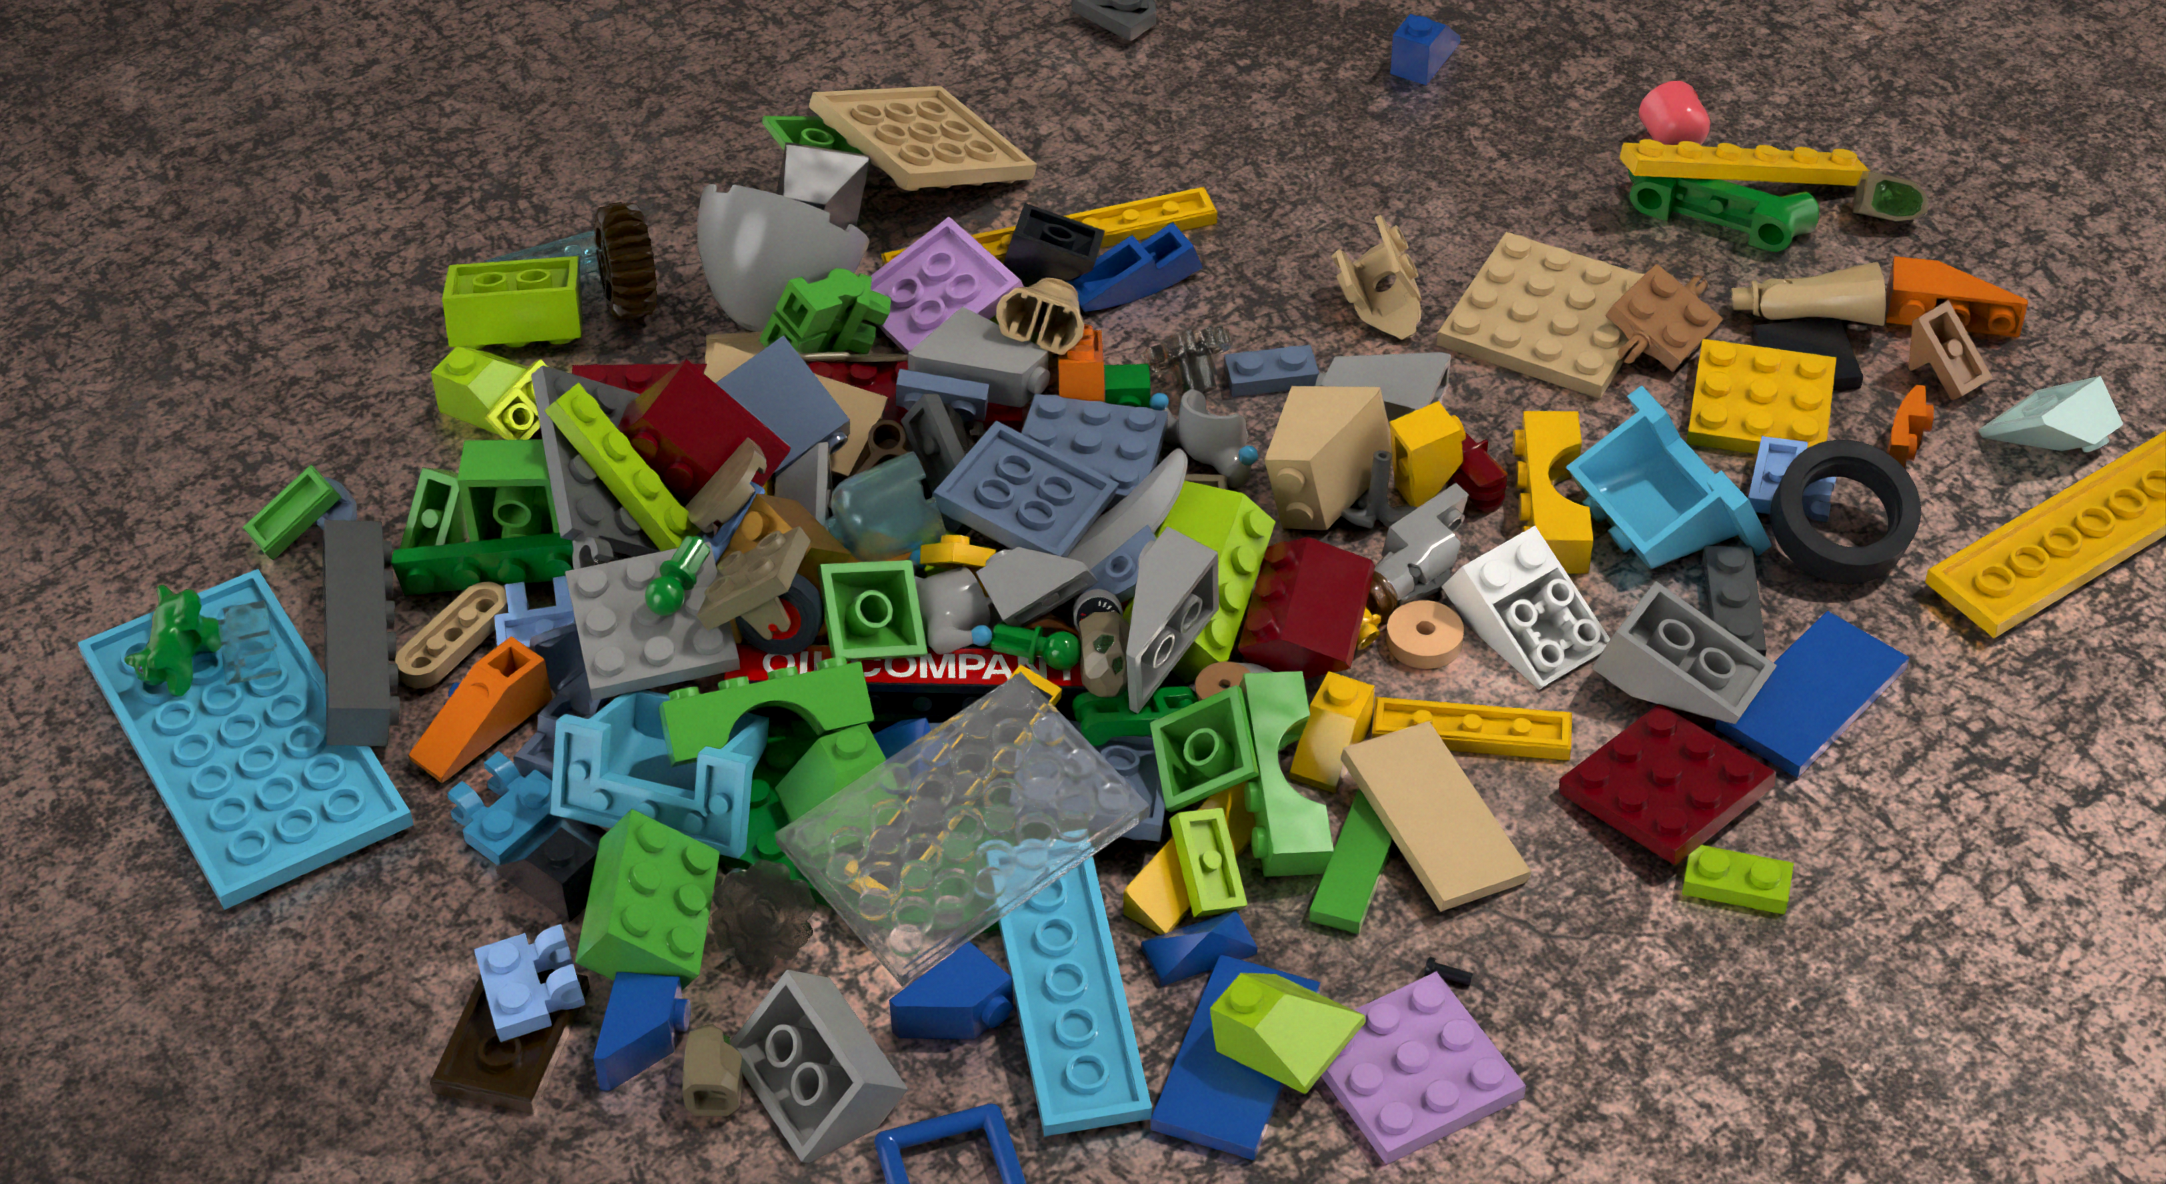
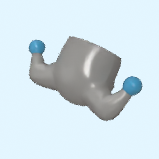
[1149,389,1258,488]
[909,549,992,654]

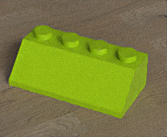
[1123,480,1276,683]

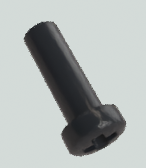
[1424,957,1473,986]

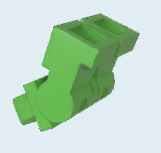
[759,268,891,363]

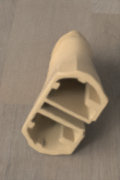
[1732,262,1886,326]
[996,278,1084,355]

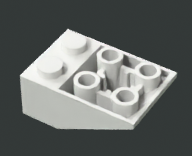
[1441,526,1611,690]

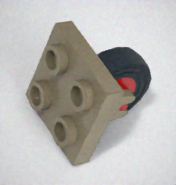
[697,526,824,656]

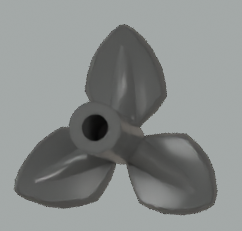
[1341,450,1418,528]

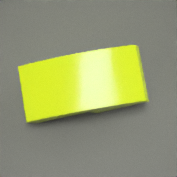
[485,359,548,440]

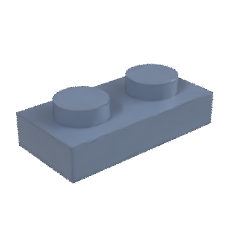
[1224,345,1320,397]
[896,369,989,421]

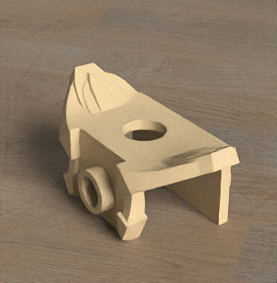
[1331,214,1422,341]

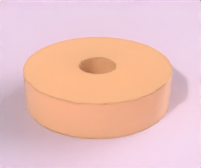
[1386,600,1464,669]

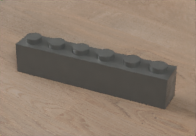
[322,520,400,746]

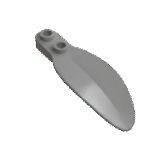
[986,448,1188,632]

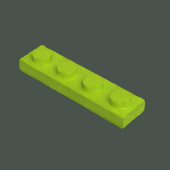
[544,382,701,551]

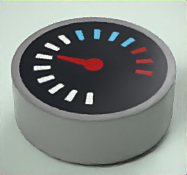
[1073,589,1123,641]

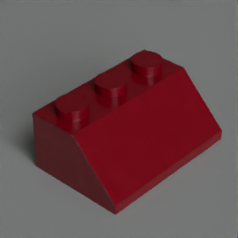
[617,359,791,527]
[1238,537,1375,679]

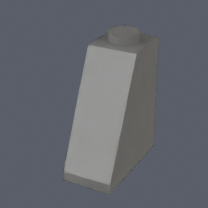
[908,306,1050,408]
[1315,352,1451,428]

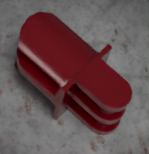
[1446,432,1508,513]

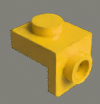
[920,535,996,598]

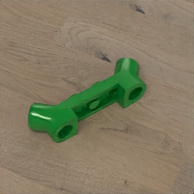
[1628,169,1819,252]

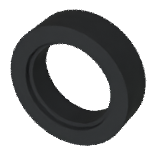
[1770,440,1921,584]

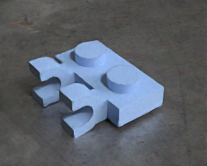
[1748,436,1836,522]
[494,576,575,649]
[474,924,586,1042]

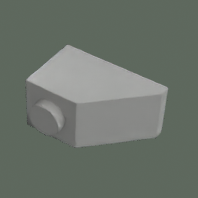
[976,547,1098,628]

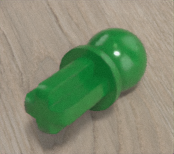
[645,536,710,616]
[991,623,1081,671]

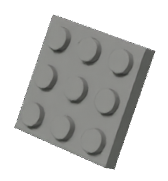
[565,542,740,701]

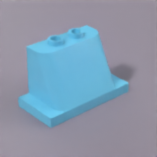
[1566,385,1772,569]
[550,690,769,859]

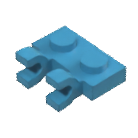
[447,751,555,865]

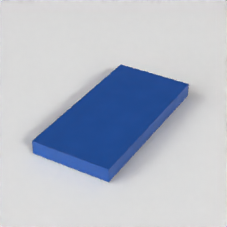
[1715,611,1910,778]
[1151,954,1321,1161]

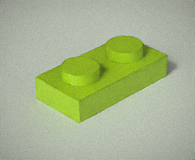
[1169,808,1248,917]
[1682,845,1794,915]

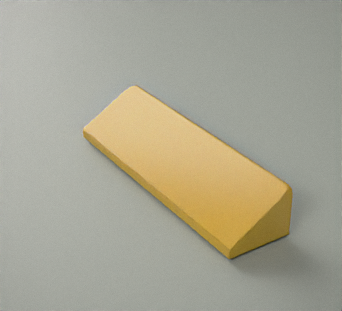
[1123,780,1256,935]

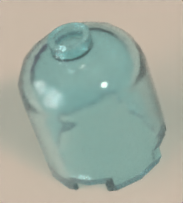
[825,451,946,562]

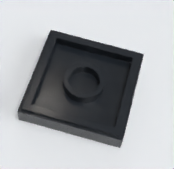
[1751,318,1863,390]

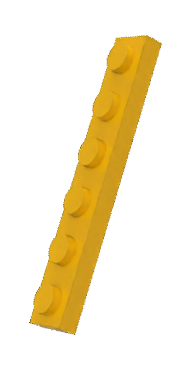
[1619,139,1870,186]

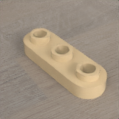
[395,582,508,688]

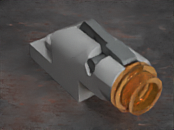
[1366,483,1469,615]

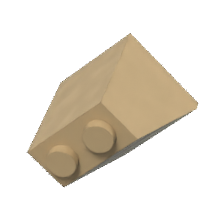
[1264,386,1393,530]

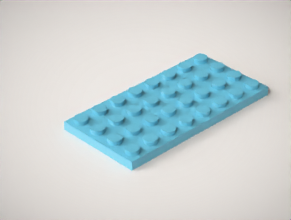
[78,569,414,910]

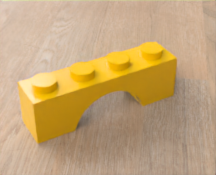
[1513,411,1593,574]

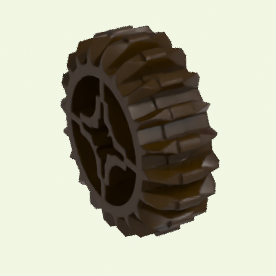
[593,202,658,320]

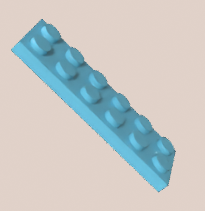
[986,838,1152,1137]

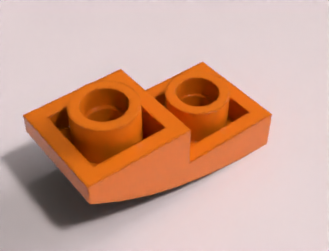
[1887,385,1934,468]

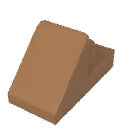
[1909,300,1993,401]

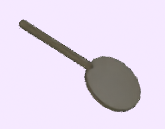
[798,352,908,362]

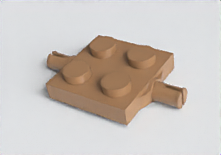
[1605,263,1723,372]

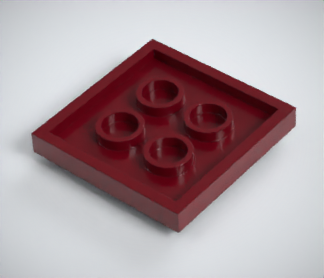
[1559,704,1776,865]

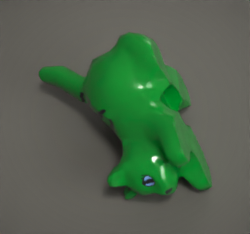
[124,585,223,697]

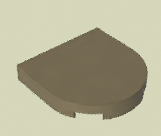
[685,437,767,533]

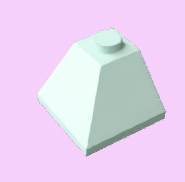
[1978,376,2124,452]

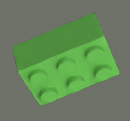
[457,439,559,542]
[575,809,720,990]

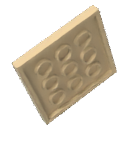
[809,86,1038,191]
[1437,231,1645,399]

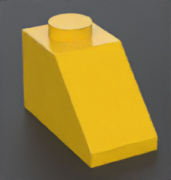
[1389,401,1466,507]
[1289,671,1375,794]

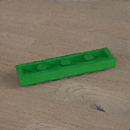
[391,532,574,596]

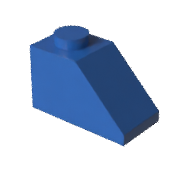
[1390,14,1461,86]
[889,941,1014,1040]
[593,971,691,1091]

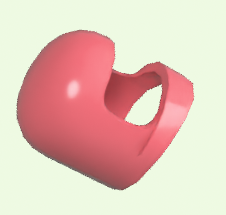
[1639,81,1710,145]

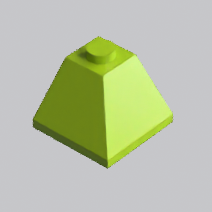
[431,346,529,436]
[1210,973,1366,1094]

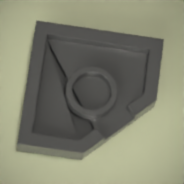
[1071,0,1156,42]

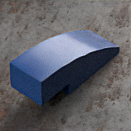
[1067,222,1203,312]

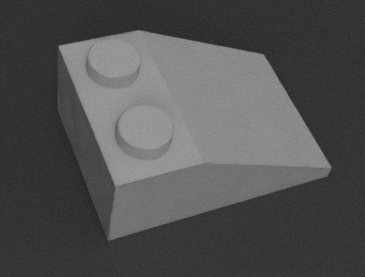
[1126,526,1219,714]
[1592,581,1777,724]

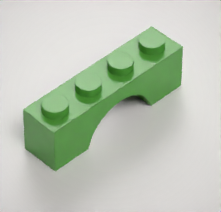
[658,656,874,768]
[1239,671,1334,877]

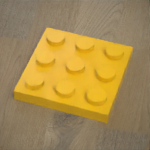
[1686,339,1836,454]

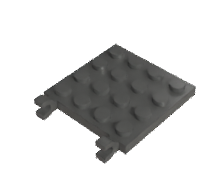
[531,365,719,569]

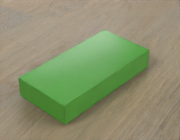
[243,464,341,560]

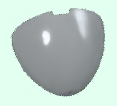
[697,184,870,332]

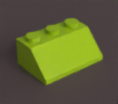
[442,256,583,350]

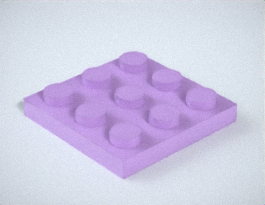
[870,217,1024,354]
[1321,972,1526,1165]

